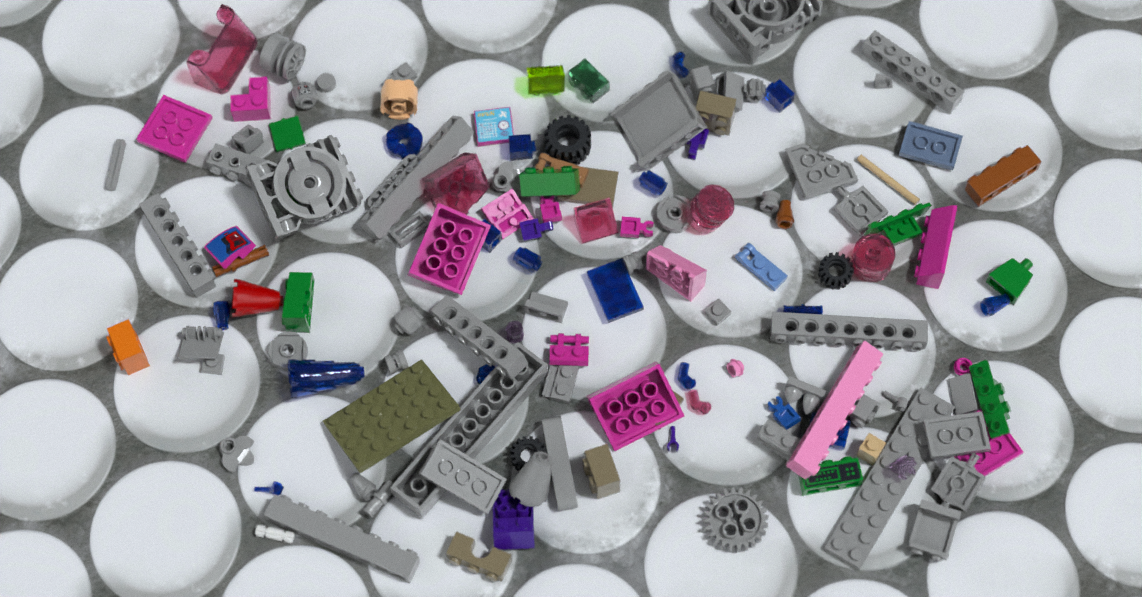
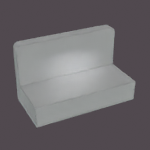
[525,292,568,323]

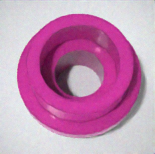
[953,358,973,376]

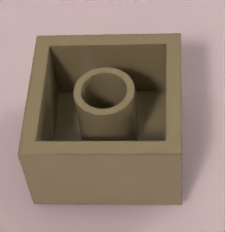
[696,91,737,136]
[582,444,620,500]

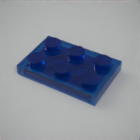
[587,258,644,323]

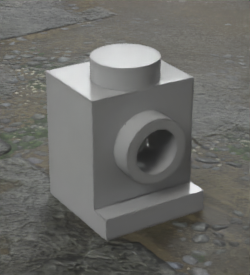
[232,124,264,155]
[850,394,881,428]

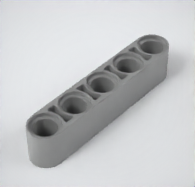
[541,416,578,511]

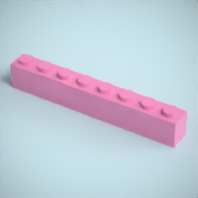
[786,340,883,479]

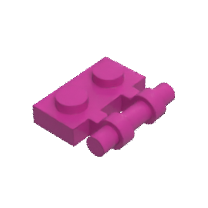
[549,333,589,366]

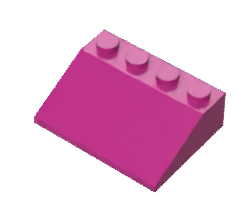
[407,203,491,295]
[586,361,685,451]

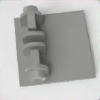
[178,326,224,359]

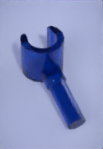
[254,481,284,496]

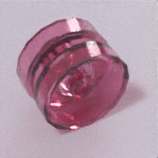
[851,234,896,282]

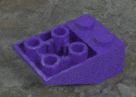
[493,489,535,550]

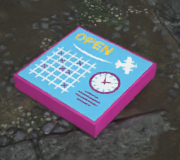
[474,107,515,146]

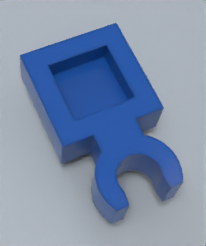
[768,396,801,430]

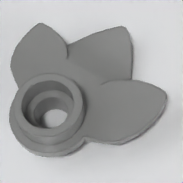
[492,161,523,197]
[219,436,254,473]

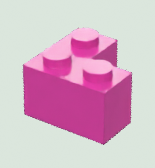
[231,77,271,122]

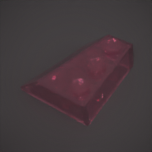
[422,152,490,215]

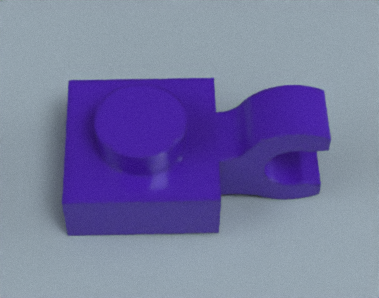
[686,129,709,160]
[519,218,554,242]

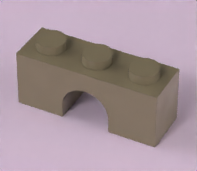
[446,532,512,582]

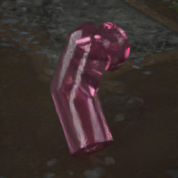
[688,390,712,414]

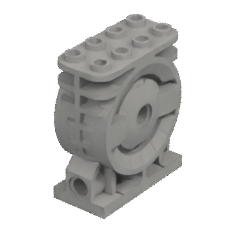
[707,0,823,65]
[246,135,363,242]

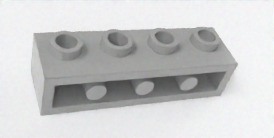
[207,143,277,192]

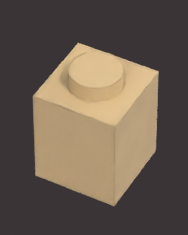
[856,433,886,466]

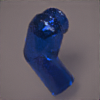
[672,51,690,78]
[677,362,696,390]
[476,364,495,385]

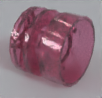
[685,184,734,234]

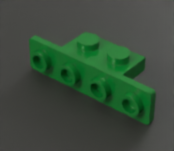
[864,202,932,248]
[969,360,1011,439]

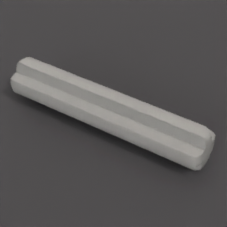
[105,139,126,191]

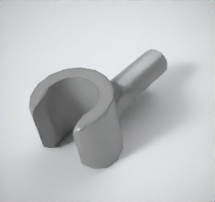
[883,391,908,412]

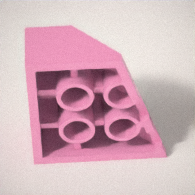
[646,245,707,302]

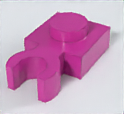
[540,195,562,223]
[620,216,654,238]

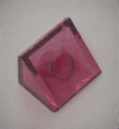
[573,198,618,244]

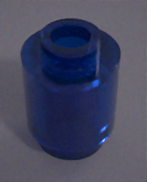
[639,170,668,196]
[513,247,542,273]

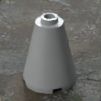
[509,452,552,507]

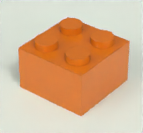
[106,319,150,375]

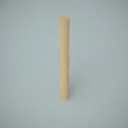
[857,154,920,205]

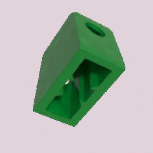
[986,258,1033,305]

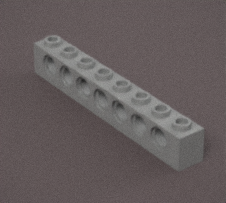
[770,312,928,351]

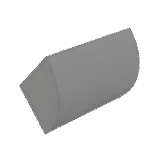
[715,70,744,112]

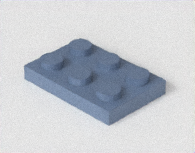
[899,121,963,171]

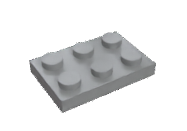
[923,412,991,459]

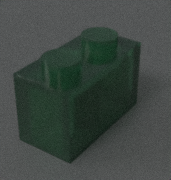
[569,58,610,104]

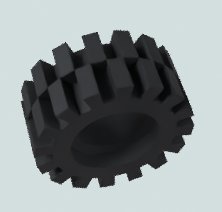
[818,252,854,290]
[510,436,546,471]

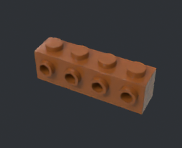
[965,145,1042,207]

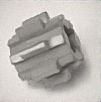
[744,78,766,102]

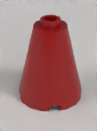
[231,279,284,317]

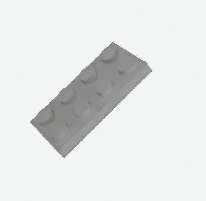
[419,439,507,514]

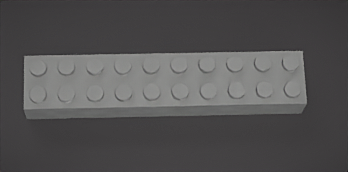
[390,342,548,519]

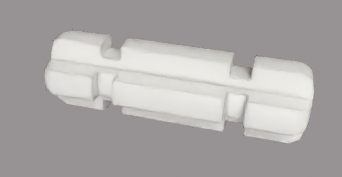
[255,525,295,543]

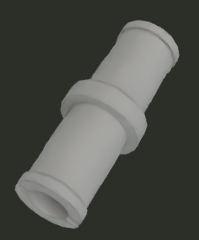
[362,480,394,518]

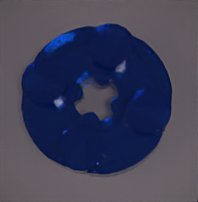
[386,123,423,160]

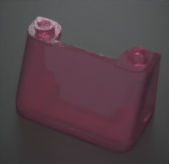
[186,4,257,94]

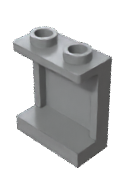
[907,499,961,562]

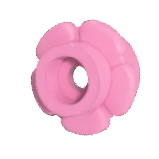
[726,359,744,377]

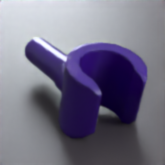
[667,426,679,452]

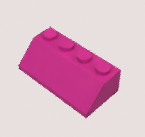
[914,205,957,289]

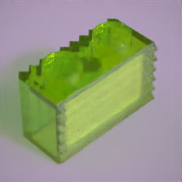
[526,65,565,96]

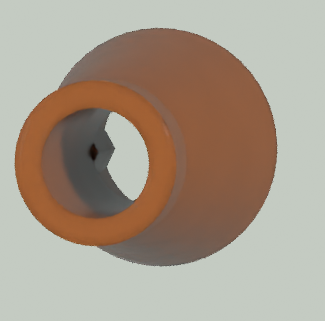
[775,200,794,229]

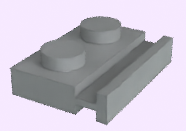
[542,365,579,404]

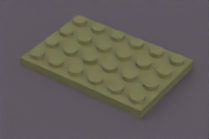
[323,359,461,474]

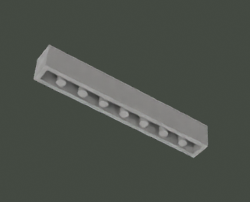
[357,116,474,239]
[263,494,420,583]

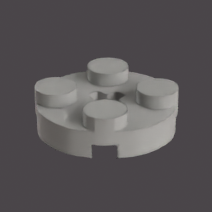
[657,195,694,234]
[268,331,308,370]

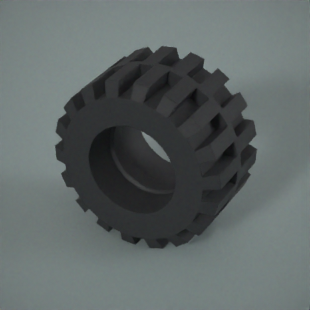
[544,115,591,165]

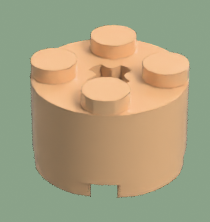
[380,79,418,120]

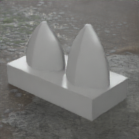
[785,376,826,414]

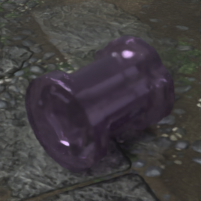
[506,321,524,344]

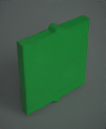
[269,116,306,152]

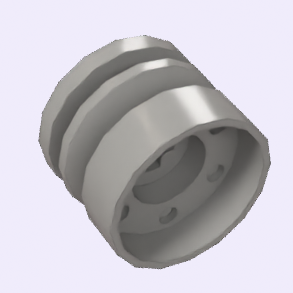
[259,33,306,80]

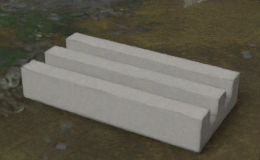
[390,211,429,248]

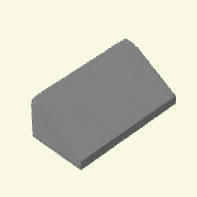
[948,373,977,415]

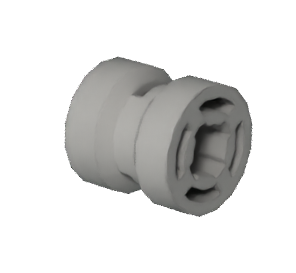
[384,350,409,375]

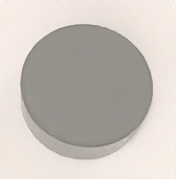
[317,73,336,92]

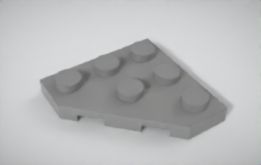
[785,144,858,200]

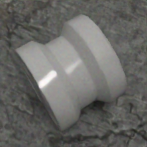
[760,191,781,212]
[622,251,643,274]

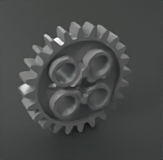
[703,487,769,552]

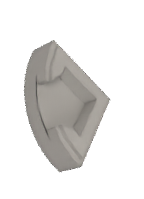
[874,74,893,89]

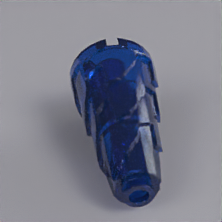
[288,359,365,399]

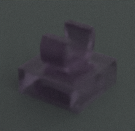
[889,455,917,481]

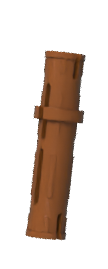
[211,244,269,278]

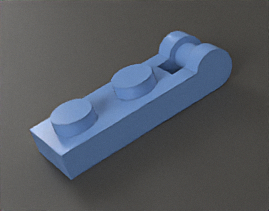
[735,243,788,291]

